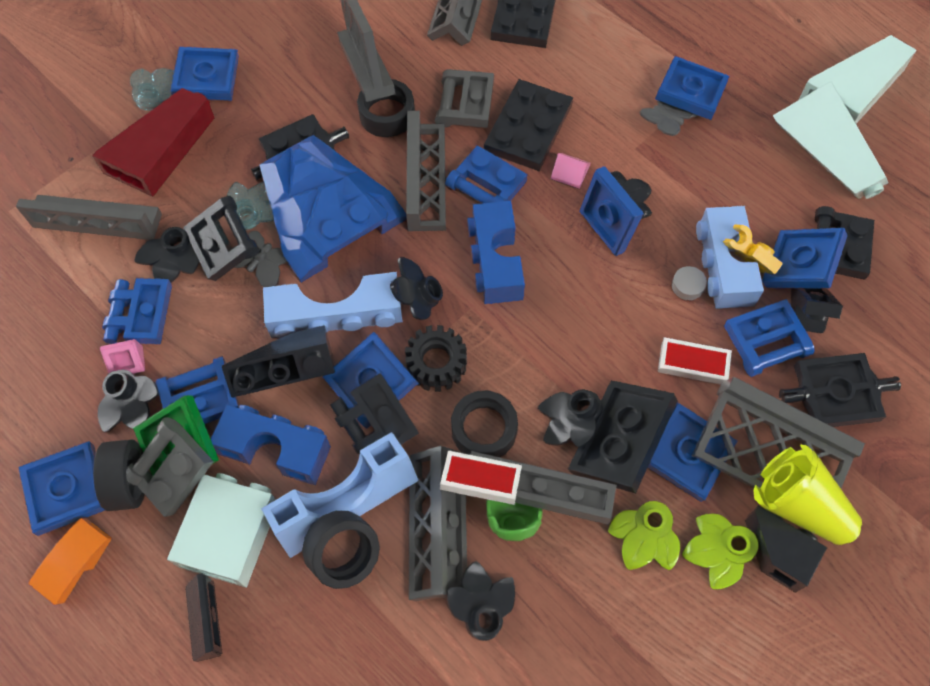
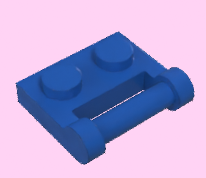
[445,145,528,203]
[724,299,815,377]
[156,356,239,424]

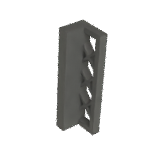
[427,0,482,46]
[406,111,446,231]
[16,195,162,240]
[409,446,467,601]
[470,451,617,525]

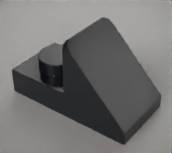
[791,288,843,333]

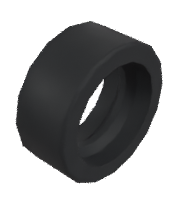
[357,79,415,138]
[451,390,518,458]
[93,439,145,511]
[302,511,380,589]

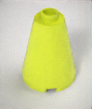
[753,445,862,545]

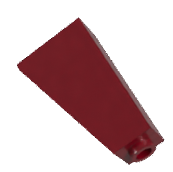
[92,88,215,197]

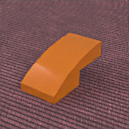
[28,517,112,605]

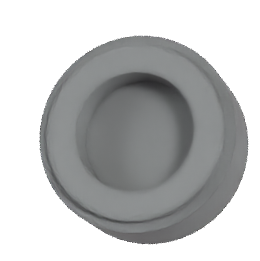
[672,266,707,300]

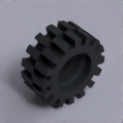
[405,325,467,392]

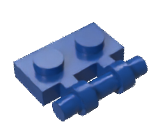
[102,278,172,344]

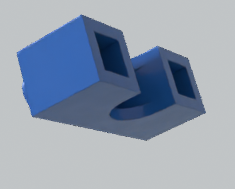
[467,201,525,304]
[211,405,331,486]

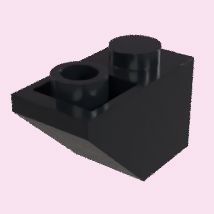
[745,505,827,593]

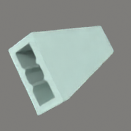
[799,35,917,124]
[773,81,889,199]

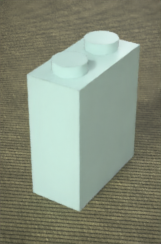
[167,473,276,588]

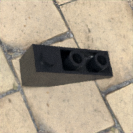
[222,325,335,398]

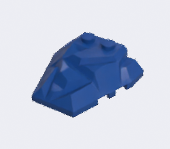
[259,135,407,283]

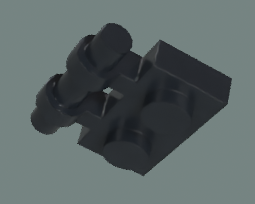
[330,372,419,454]

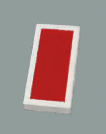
[658,337,732,385]
[440,451,522,505]

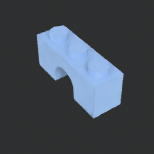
[696,206,764,309]

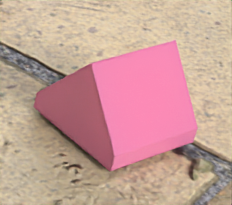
[551,153,590,189]
[100,339,145,374]

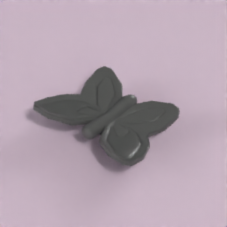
[640,100,697,136]
[233,231,287,287]

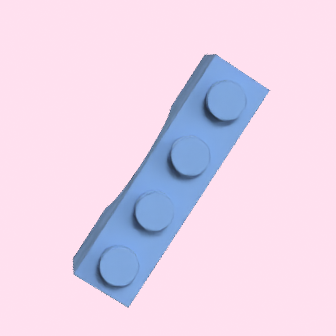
[263,272,403,339]
[261,432,419,558]

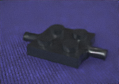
[251,114,350,181]
[779,353,901,427]

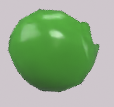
[486,499,543,542]

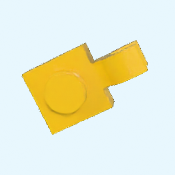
[723,224,783,274]

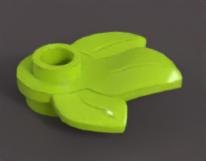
[608,501,680,570]
[682,513,758,590]

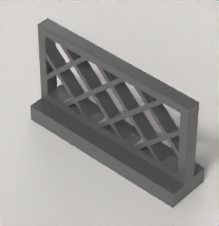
[337,0,395,102]
[692,376,865,488]

